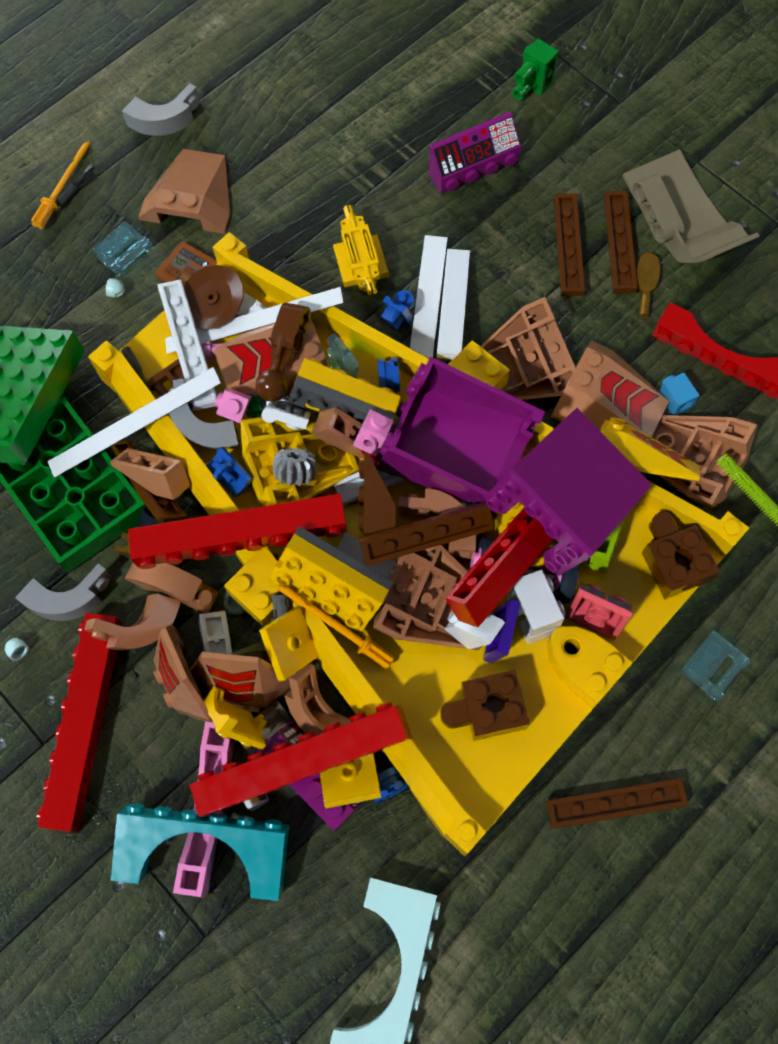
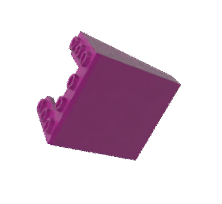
[376,357,545,504]
[483,408,652,576]

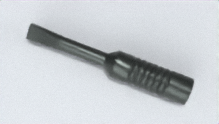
[56,165,94,207]
[122,347,154,396]

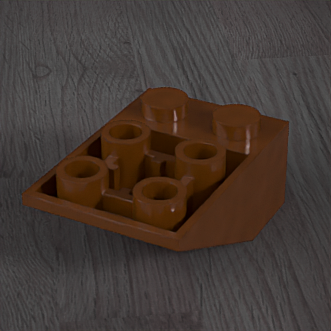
[358,453,396,536]

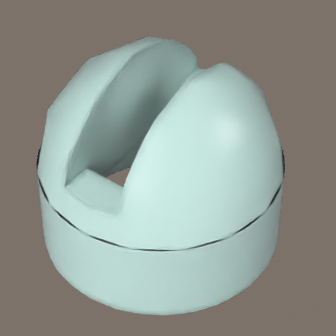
[106,278,124,298]
[4,638,29,661]

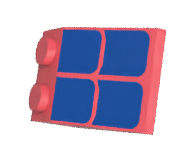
[565,583,633,641]

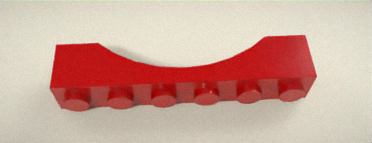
[652,302,778,399]

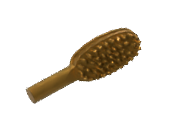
[636,253,660,319]

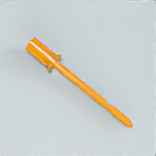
[31,141,90,229]
[277,583,395,669]

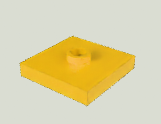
[259,607,319,681]
[320,753,381,809]

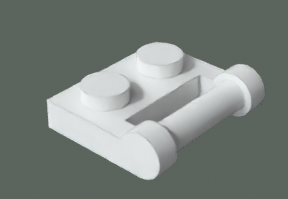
[262,398,311,430]

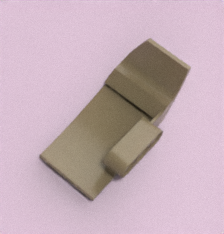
[622,149,760,263]

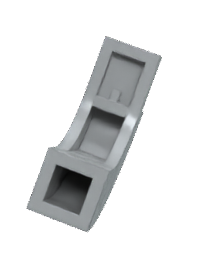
[122,83,200,136]
[169,378,240,450]
[15,563,112,621]

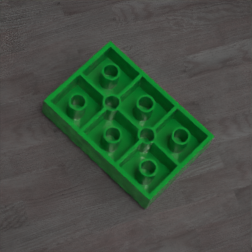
[0,326,85,465]
[0,397,146,573]

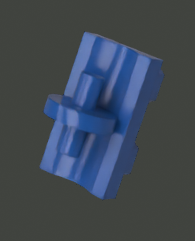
[381,290,414,332]
[206,447,254,497]

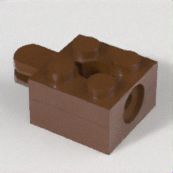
[642,512,720,600]
[440,670,530,741]

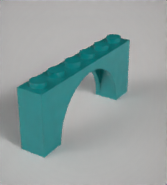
[111,803,289,901]

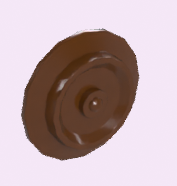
[184,265,244,331]

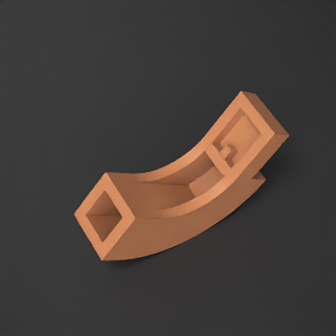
[398,488,476,559]
[124,563,219,614]
[84,593,181,650]
[285,664,351,736]

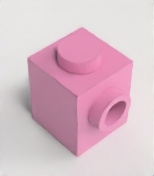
[215,388,252,423]
[352,409,394,457]

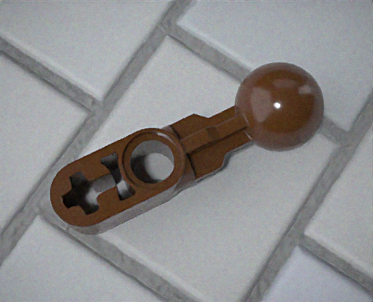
[255,302,311,402]

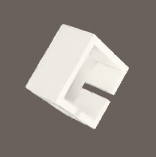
[507,569,565,645]

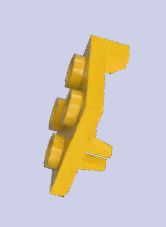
[204,685,267,750]

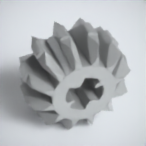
[273,447,317,486]

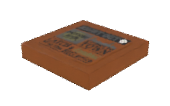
[154,241,217,287]

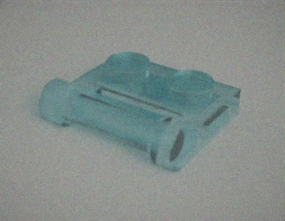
[92,222,153,276]
[327,333,359,379]
[680,630,751,702]

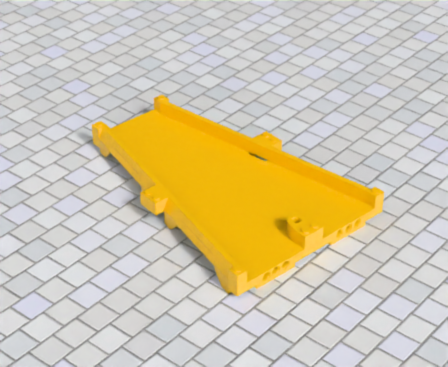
[88,232,749,857]

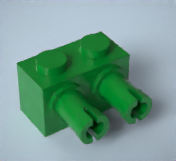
[512,38,559,101]

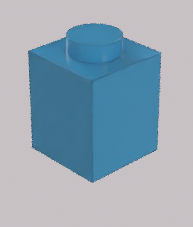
[659,372,700,416]

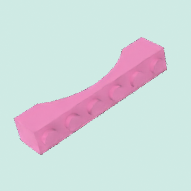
[173,721,235,898]

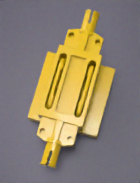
[333,205,389,295]

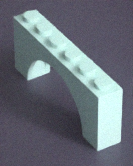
[330,878,441,1044]

